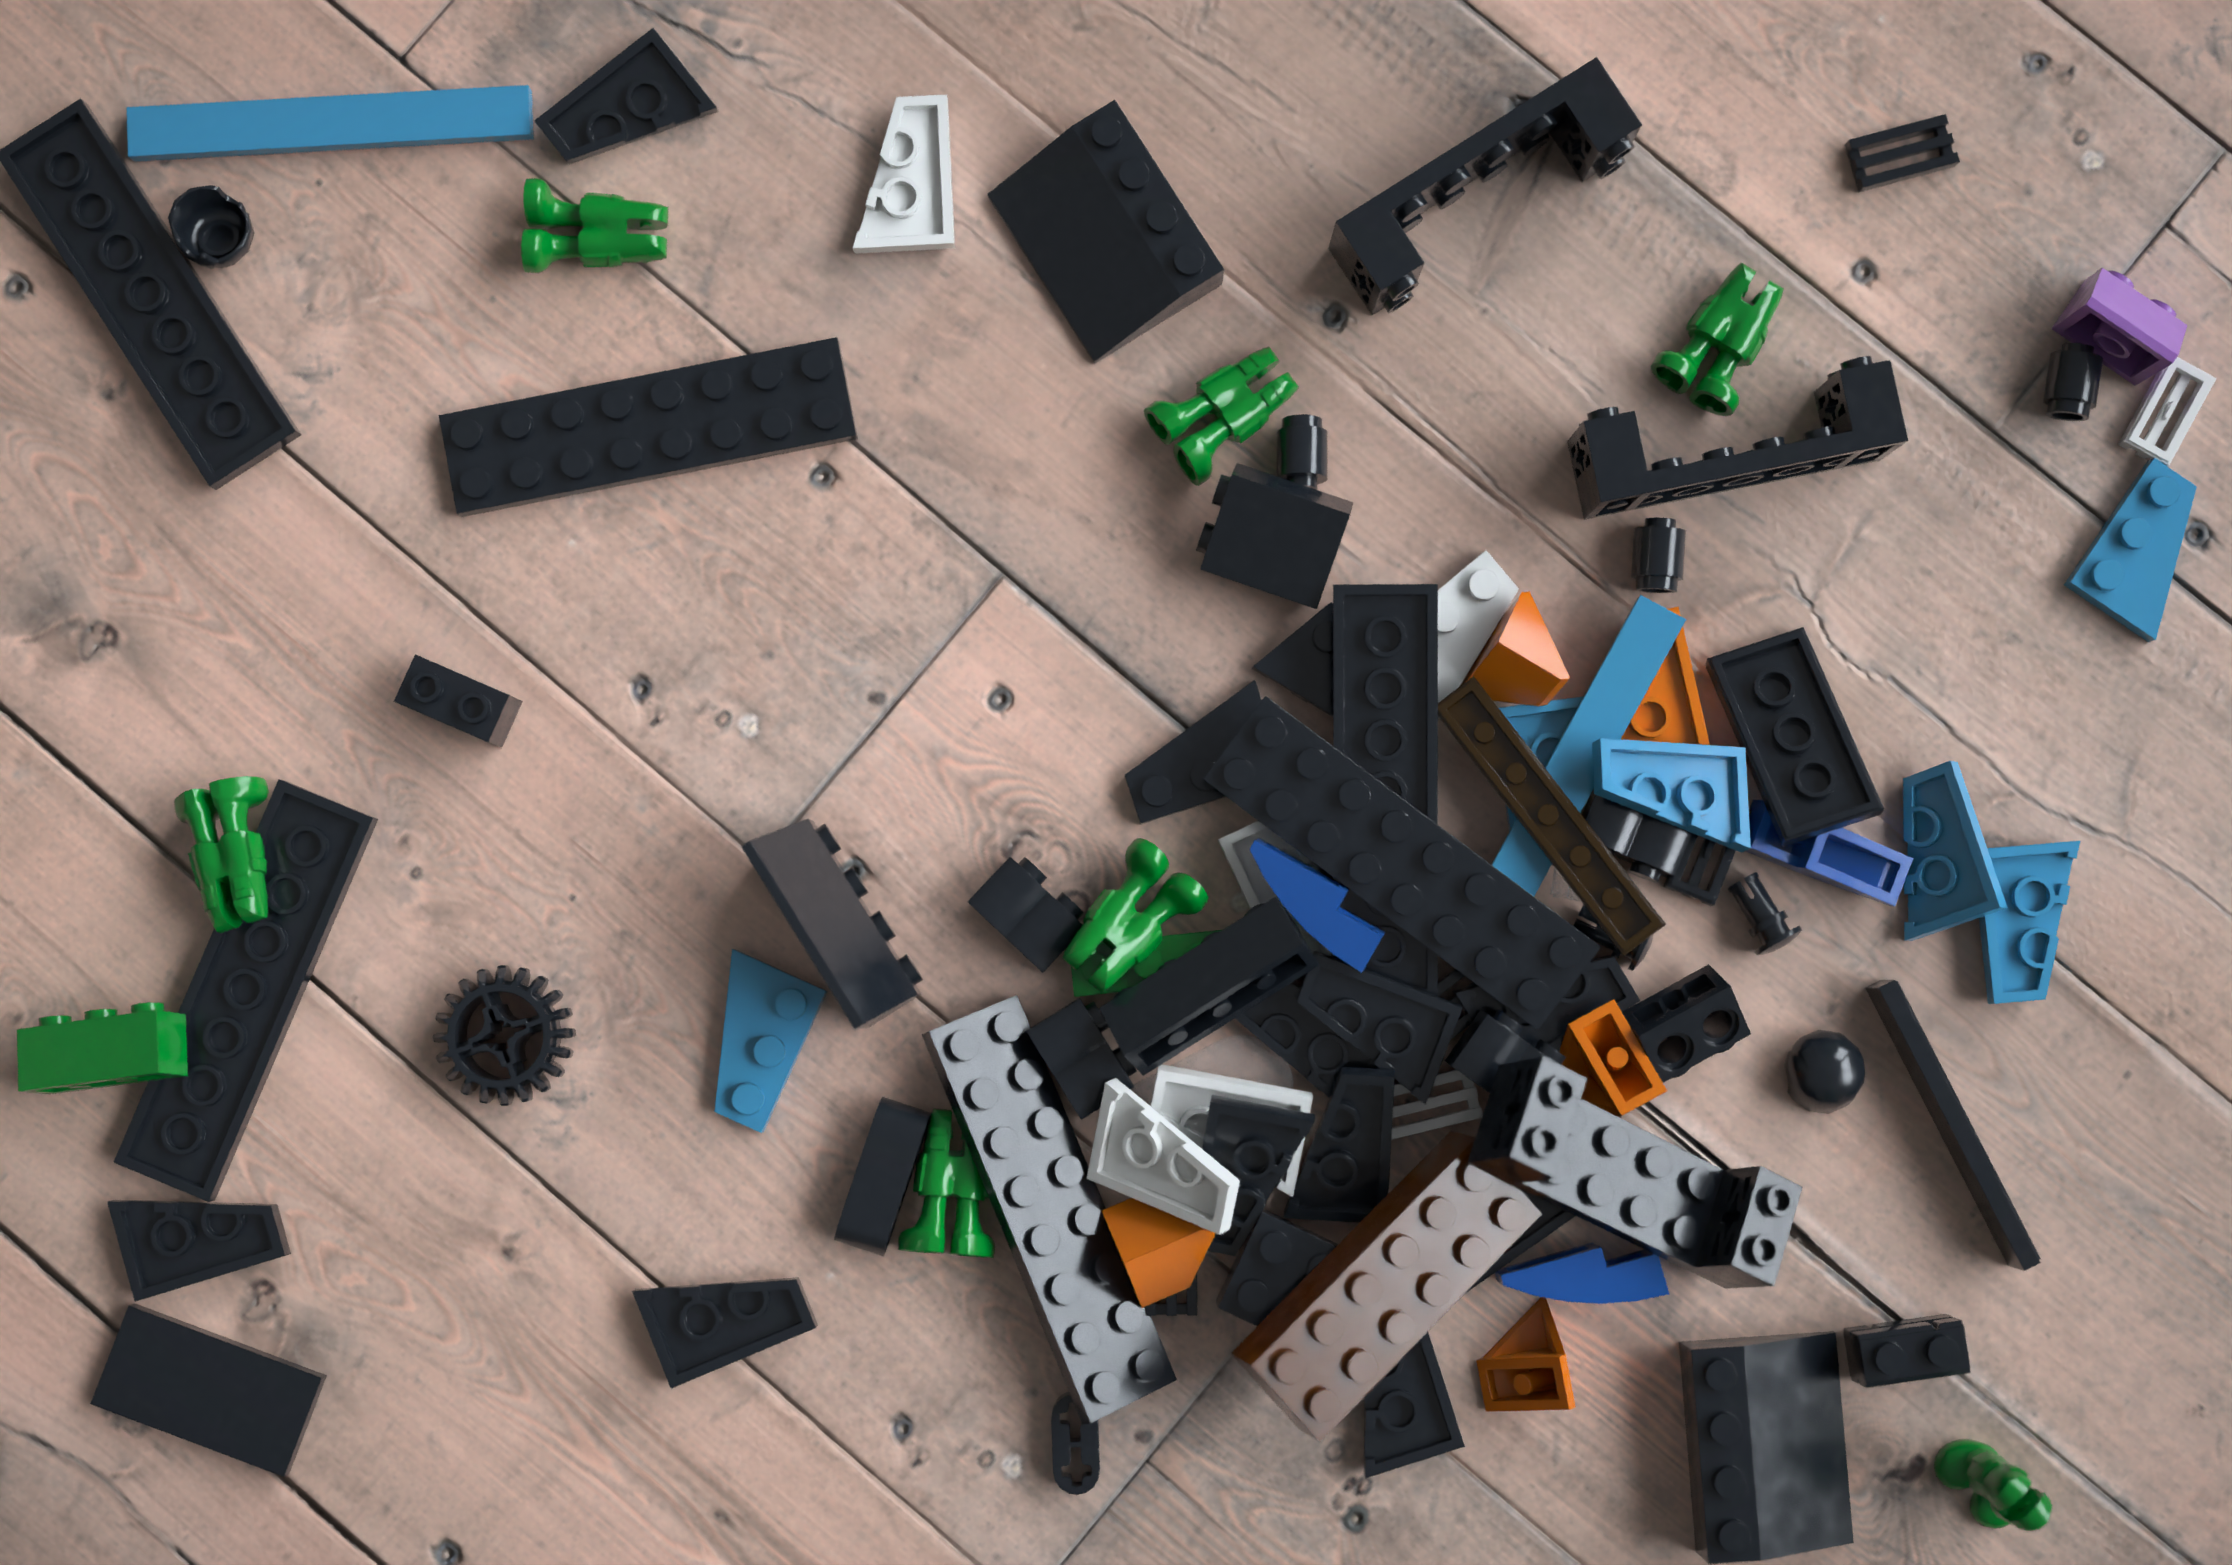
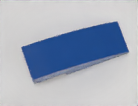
[1746,800,1913,906]
[1249,838,1385,973]
[1495,1242,1670,1304]

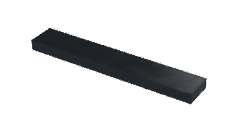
[1865,980,2041,1271]

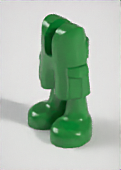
[521,178,669,274]
[1651,263,1784,416]
[1143,347,1299,486]
[174,776,269,933]
[1062,838,1208,993]
[898,1108,995,1258]
[1934,1439,2052,1531]

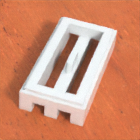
[2118,357,2217,467]
[1392,1069,1483,1140]

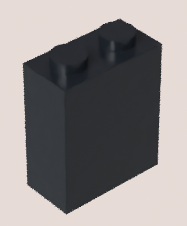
[1196,463,1353,609]

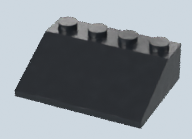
[988,100,1224,364]
[741,819,923,1029]
[1679,1331,1854,1564]

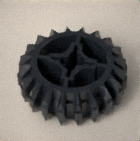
[433,965,576,1106]

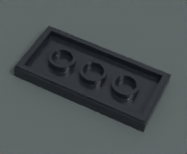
[1705,627,1884,847]
[90,1303,327,1477]

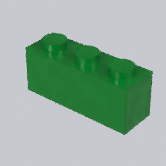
[17,1003,188,1095]

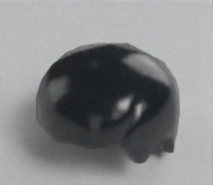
[168,185,254,269]
[1784,1030,1865,1114]

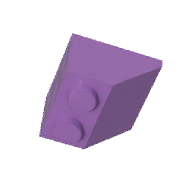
[2051,268,2188,386]

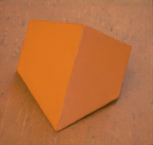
[1461,591,1570,706]
[1559,999,1667,1117]
[1101,1198,1216,1308]
[1476,1297,1575,1412]

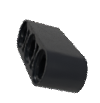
[834,1097,931,1257]

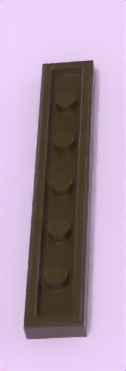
[1438,676,1666,957]

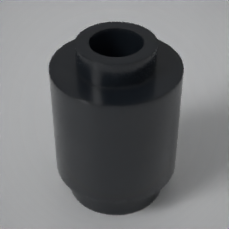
[2043,343,2103,421]
[1277,414,1328,490]
[1631,517,1686,593]

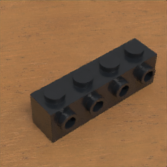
[1099,897,1320,1076]

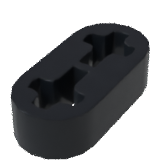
[1051,1392,1100,1495]

